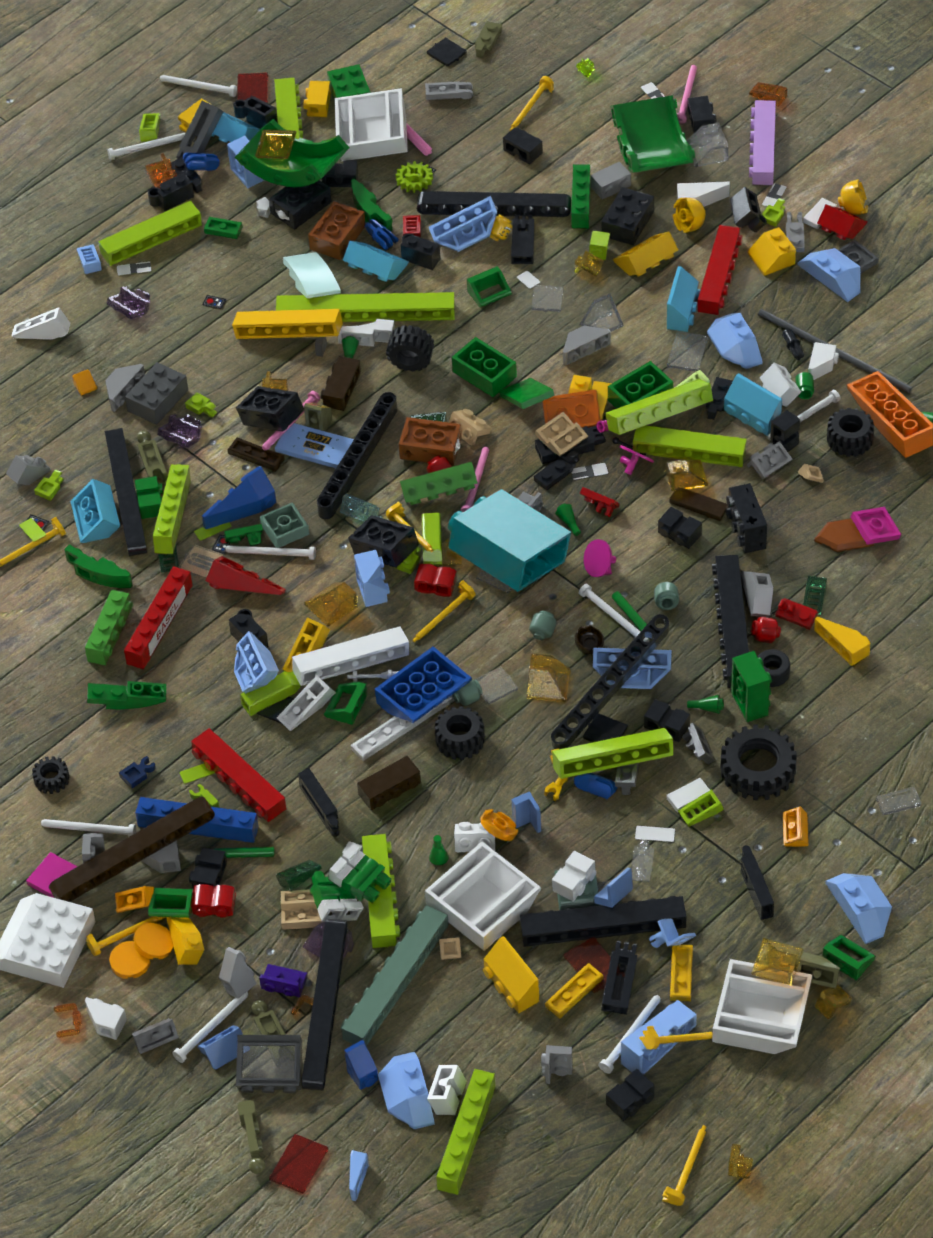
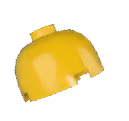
[838,179,868,215]
[673,197,706,233]

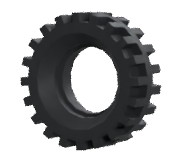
[720,724,797,801]

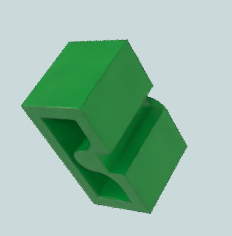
[135,476,163,519]

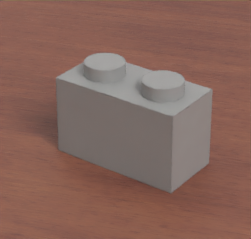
[591,161,631,199]

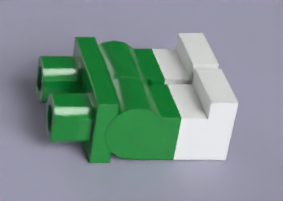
[328,843,391,903]
[310,871,364,922]

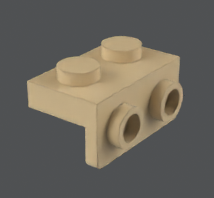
[448,409,492,445]

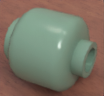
[654,582,679,610]
[529,611,557,641]
[452,679,482,706]

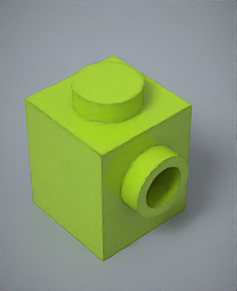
[588,231,610,260]

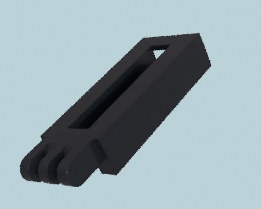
[511,215,535,264]
[535,426,606,464]
[298,768,339,837]
[741,845,774,920]
[601,941,638,1015]

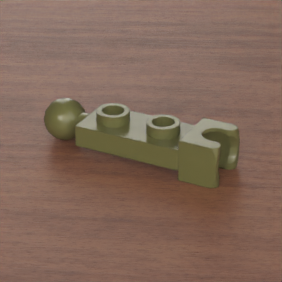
[137,430,168,483]
[251,1000,295,1067]
[237,1100,266,1174]

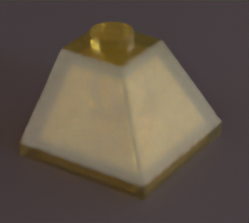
[255,130,296,159]
[664,460,708,491]
[304,582,358,627]
[527,654,571,702]
[751,938,804,986]

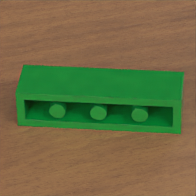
[571,164,591,229]

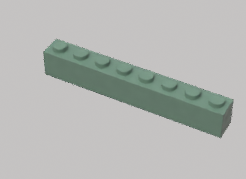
[341,905,449,1046]

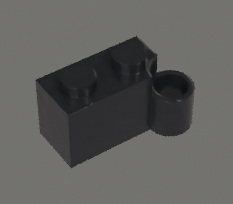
[233,95,278,129]
[148,173,194,212]
[730,187,767,233]
[400,233,441,270]
[229,609,269,648]

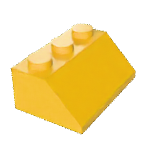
[613,231,678,277]
[483,936,539,1014]

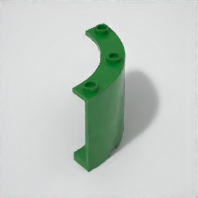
[610,95,695,173]
[235,119,350,187]

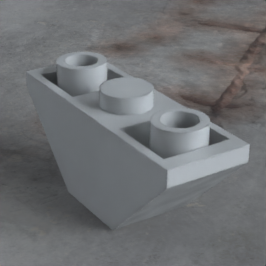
[563,326,611,365]
[105,364,145,412]
[740,571,773,618]

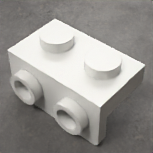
[454,822,495,852]

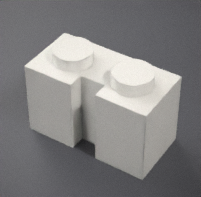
[760,363,801,407]
[552,851,596,902]
[427,1065,467,1115]

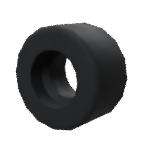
[757,649,790,687]

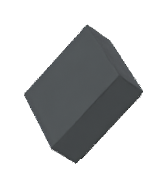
[315,337,327,357]

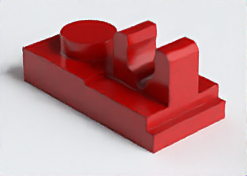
[580,487,620,517]
[775,598,818,630]

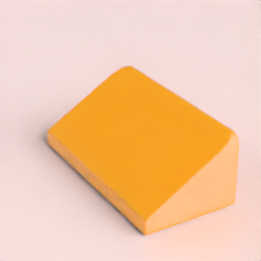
[783,806,809,847]
[115,886,154,913]

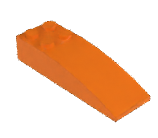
[847,371,933,458]

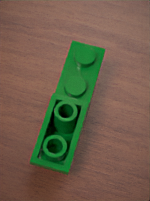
[351,179,393,231]
[64,544,133,588]
[87,681,166,710]

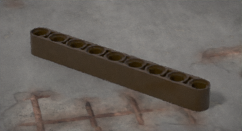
[49,797,215,902]

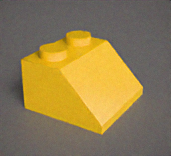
[747,227,796,276]

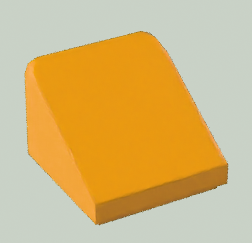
[72,369,97,396]

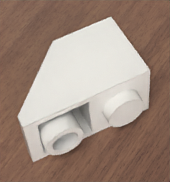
[85,997,127,1040]

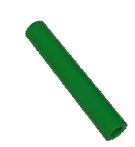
[612,591,647,631]
[214,847,275,858]

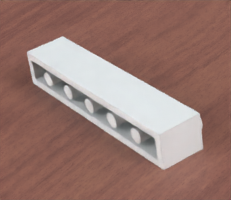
[292,626,409,686]

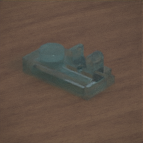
[340,494,380,522]

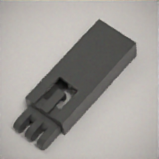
[176,101,223,159]

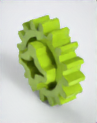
[396,161,433,193]

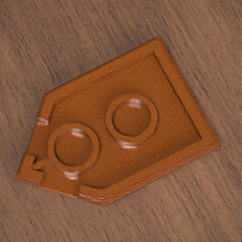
[814,518,874,552]

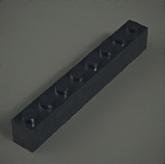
[712,555,749,688]
[520,896,687,947]

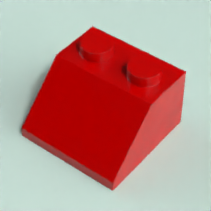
[817,204,868,240]

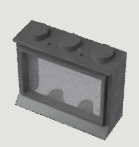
[236,1035,302,1093]

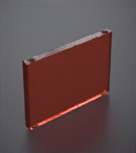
[237,72,268,103]
[564,937,624,994]
[269,1134,329,1194]

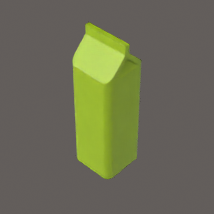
[422,513,443,566]
[240,671,303,717]

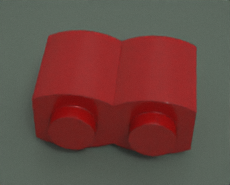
[414,564,457,597]
[191,884,236,918]

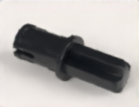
[782,329,804,360]

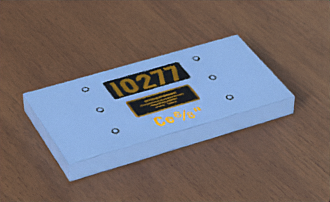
[275,423,354,468]

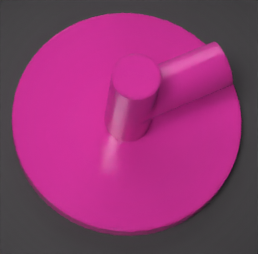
[620,445,654,475]
[584,539,616,577]

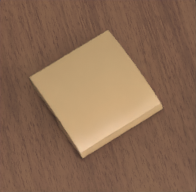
[534,412,588,456]
[281,889,323,930]

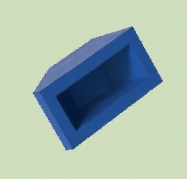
[344,1040,378,1090]

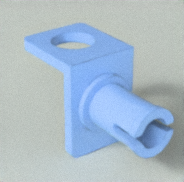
[649,918,696,948]

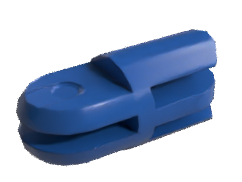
[183,153,220,171]
[365,219,399,251]
[574,773,618,799]

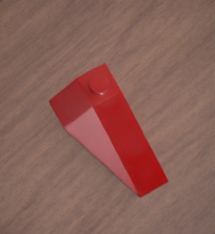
[205,556,286,595]

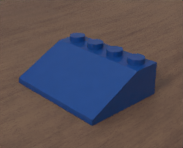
[375,647,472,723]

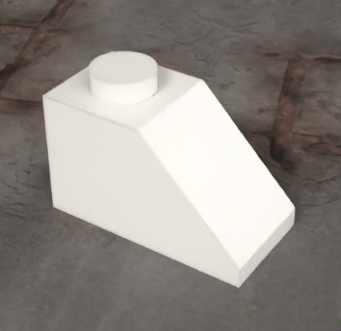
[808,342,839,380]

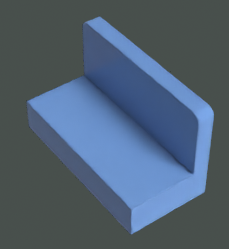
[511,792,541,833]
[594,868,633,908]
[198,1025,250,1070]

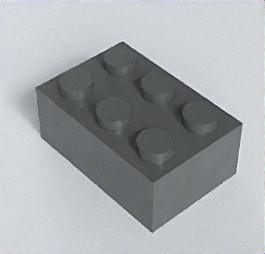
[125,362,188,425]

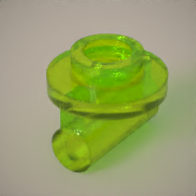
[576,58,595,77]

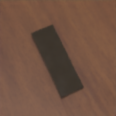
[227,437,285,472]
[669,486,728,521]

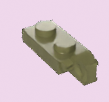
[475,21,502,58]

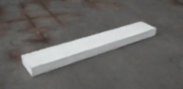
[351,695,455,761]

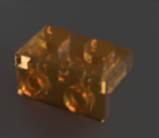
[145,153,177,189]

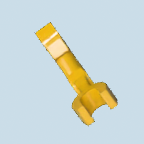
[544,748,568,801]

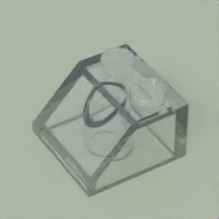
[686,122,729,167]

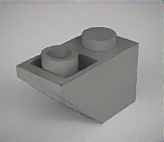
[6,455,51,485]
[142,840,181,873]
[219,947,257,998]

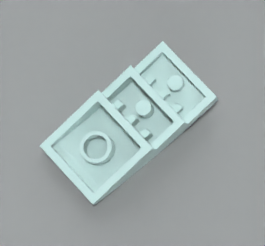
[283,252,341,298]

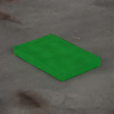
[499,378,555,409]

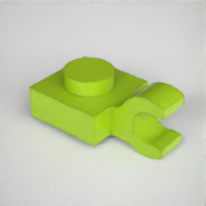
[762,198,785,227]
[185,392,217,417]
[34,470,64,501]
[394,547,421,574]
[189,784,220,808]

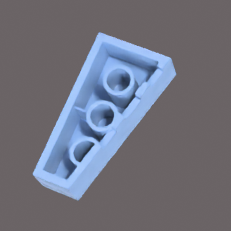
[621,1000,697,1075]

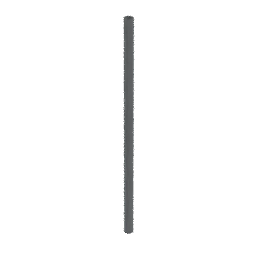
[758,309,912,393]

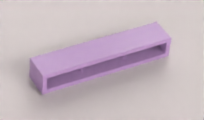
[749,100,776,185]

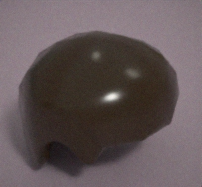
[575,625,604,654]

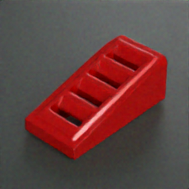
[403,215,421,238]

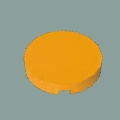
[480,809,518,841]
[133,923,174,960]
[109,941,151,979]

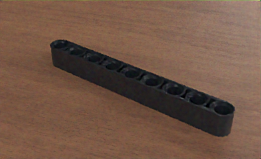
[416,191,572,217]
[317,392,397,519]
[104,428,147,557]
[551,614,669,749]
[302,919,347,1091]

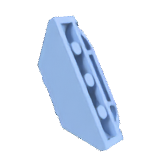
[429,196,497,252]
[798,248,860,302]
[707,313,763,369]
[234,631,279,693]
[593,648,672,689]
[826,873,892,944]
[378,1052,435,1129]

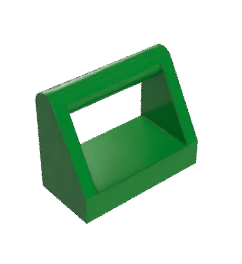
[467,266,512,308]
[324,682,367,725]
[148,888,193,918]
[823,935,876,981]

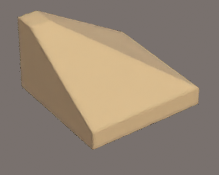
[798,464,824,483]
[439,937,462,960]

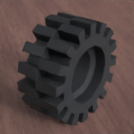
[32,756,70,794]

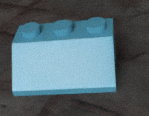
[211,112,260,143]
[343,241,409,282]
[667,266,701,332]
[724,373,782,436]
[70,479,120,543]

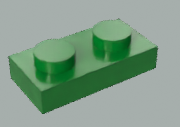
[204,217,243,239]

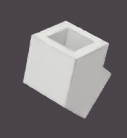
[256,197,270,218]

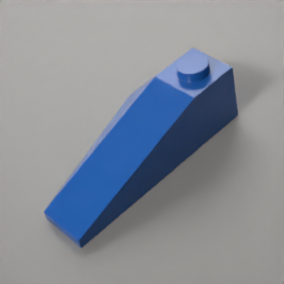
[202,466,276,529]

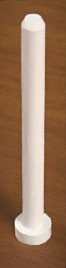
[160,75,237,97]
[107,133,185,161]
[767,390,841,441]
[226,545,316,560]
[579,584,649,643]
[41,819,136,837]
[172,992,248,1063]
[599,995,661,1074]

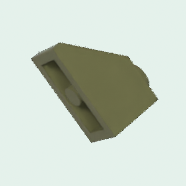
[304,403,332,431]
[796,952,840,989]

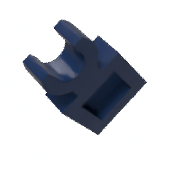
[119,756,156,789]

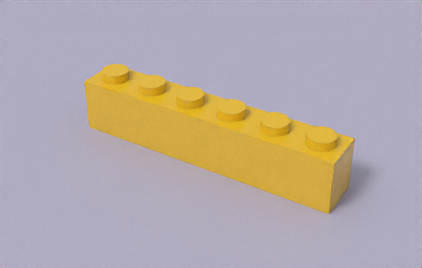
[232,309,343,339]

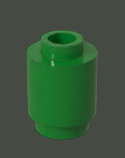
[795,372,814,399]

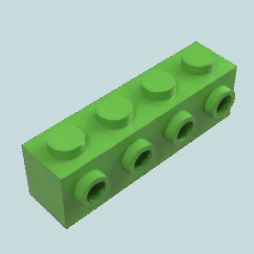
[400,462,478,506]
[85,590,133,666]

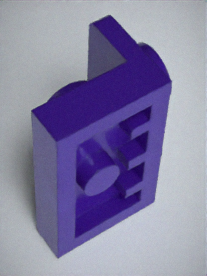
[259,964,308,997]

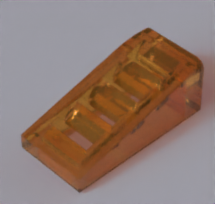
[749,82,787,107]

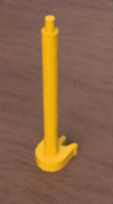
[510,76,554,131]
[386,501,434,553]
[0,517,66,567]
[412,580,476,643]
[86,917,166,956]
[639,1026,713,1050]
[662,1125,706,1206]

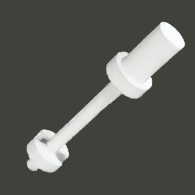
[347,670,398,682]

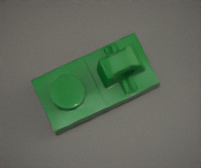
[224,524,263,546]

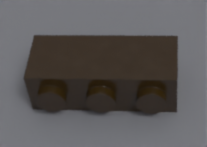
[321,356,361,411]
[357,756,421,810]

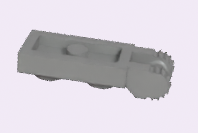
[425,82,473,100]
[786,212,805,252]

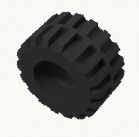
[386,325,434,372]
[827,408,874,457]
[435,706,485,760]

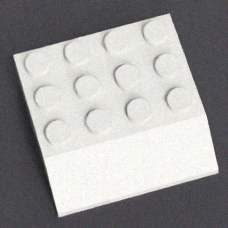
[335,88,408,162]
[425,842,541,951]
[0,893,96,988]
[712,959,812,1054]

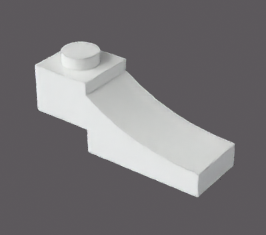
[338,319,395,347]

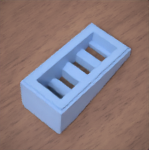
[77,244,102,274]
[349,1150,369,1201]

